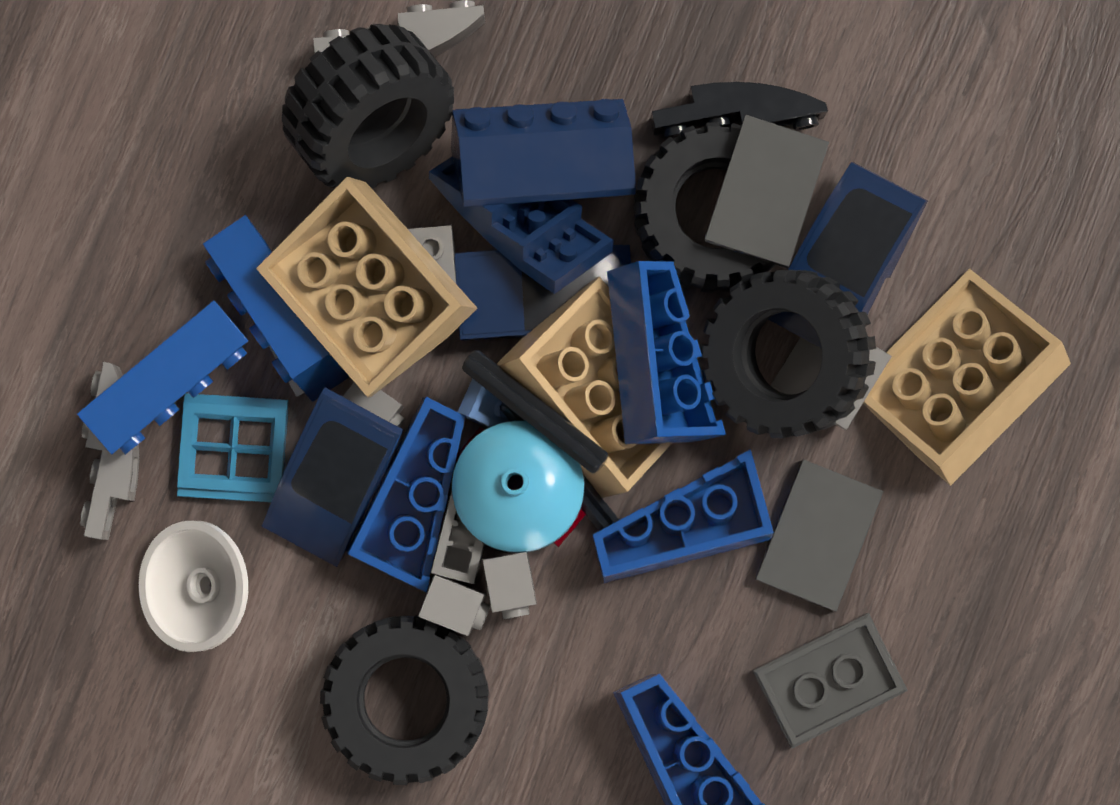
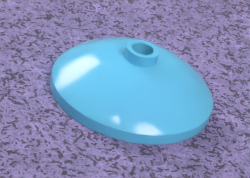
[452,421,584,553]

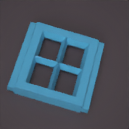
[177,393,289,502]

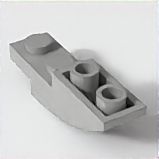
[313,0,485,57]
[80,362,139,540]

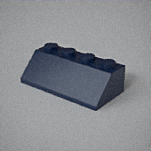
[451,99,636,207]

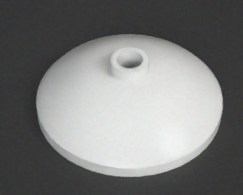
[139,521,248,652]

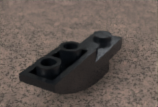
[650,82,828,139]

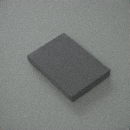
[704,115,829,269]
[755,459,884,612]
[752,613,908,749]

